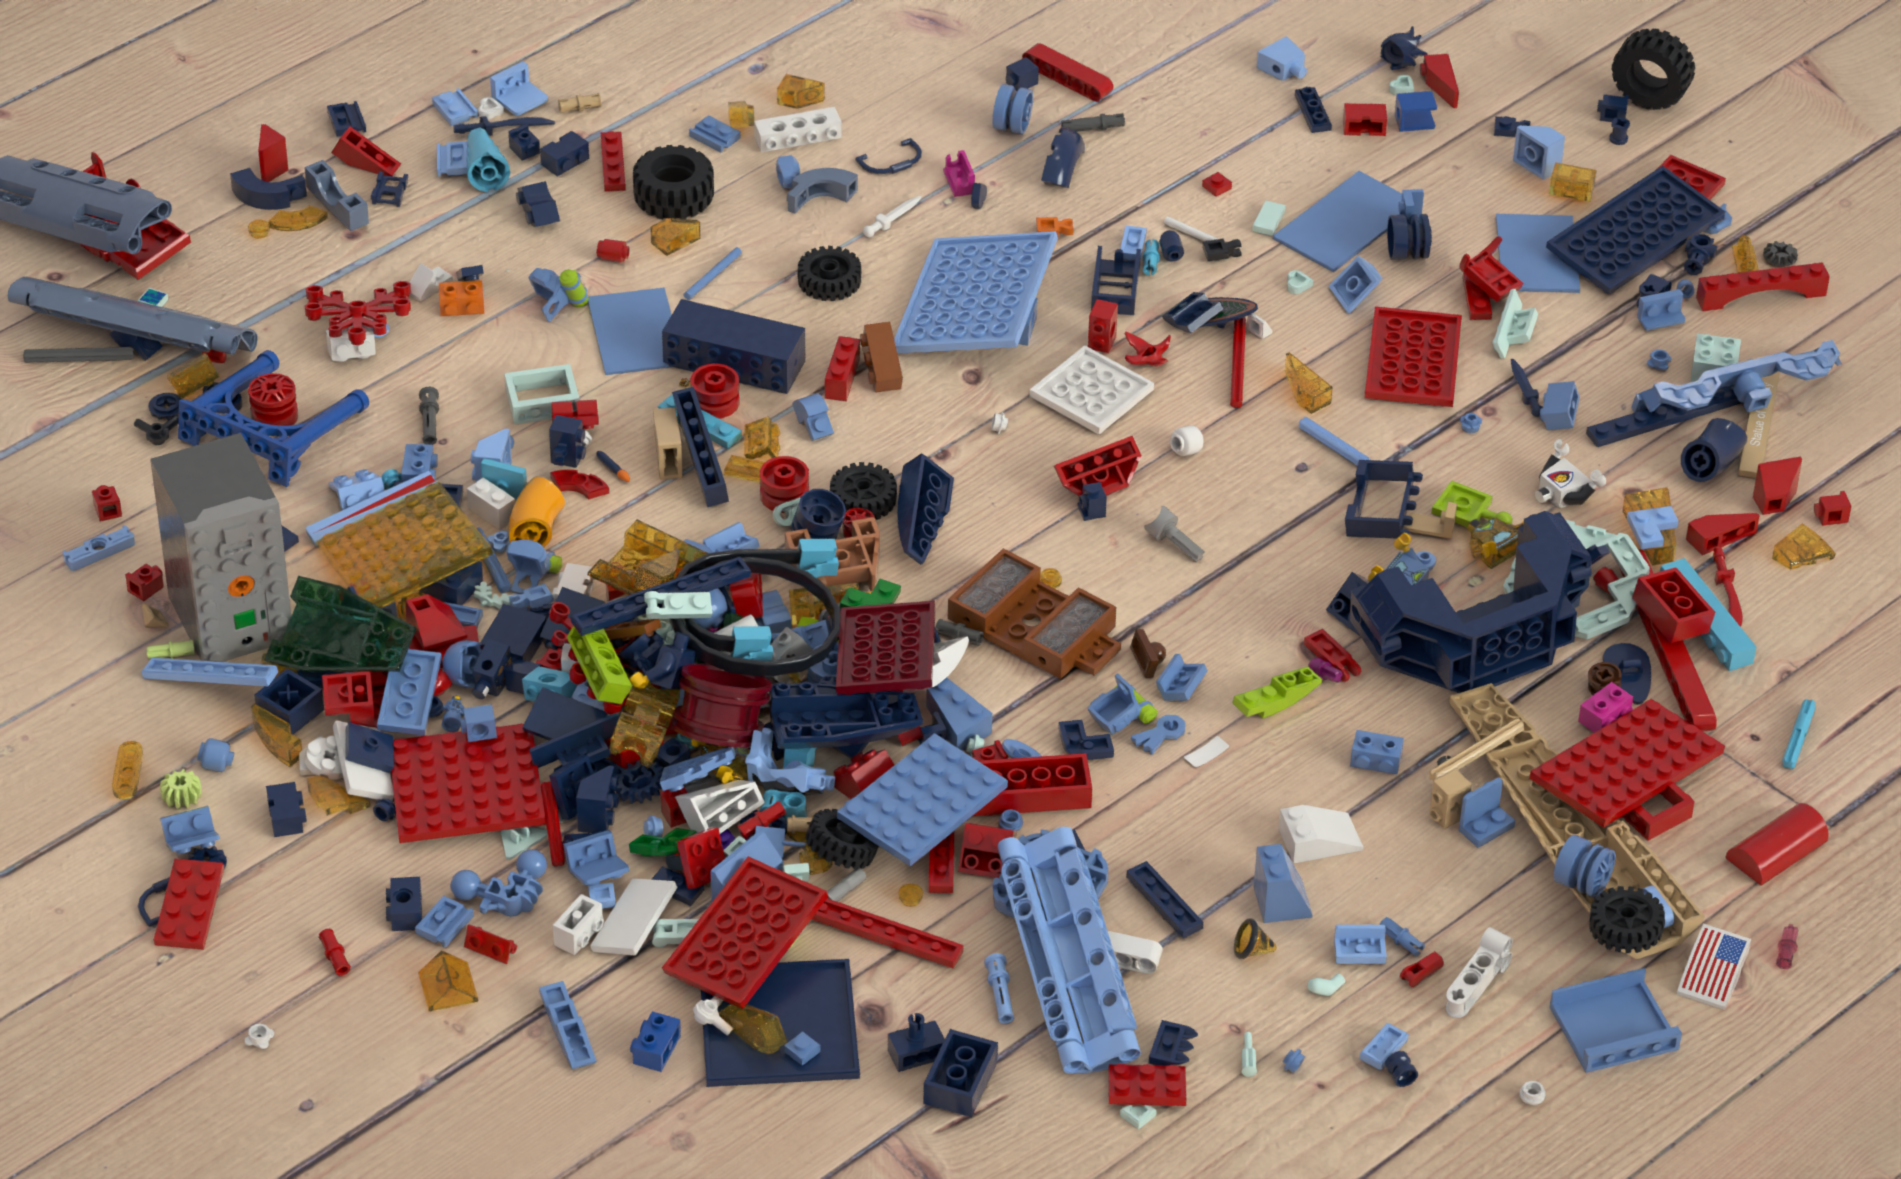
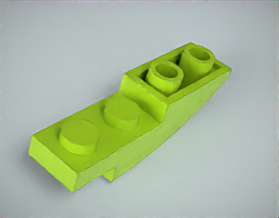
[1232,666,1322,719]

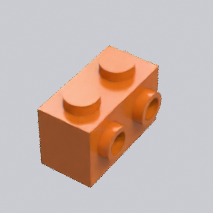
[439,280,484,316]

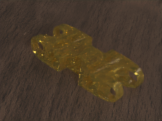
[609,672,680,767]

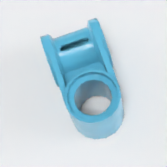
[759,790,807,821]

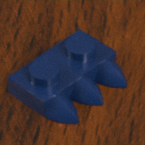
[1148,1020,1198,1066]

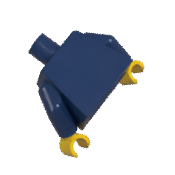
[629,632,696,689]

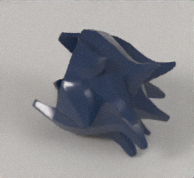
[1380,26,1428,70]

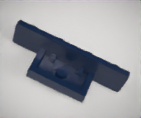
[529,713,624,768]

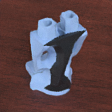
[745,728,835,796]

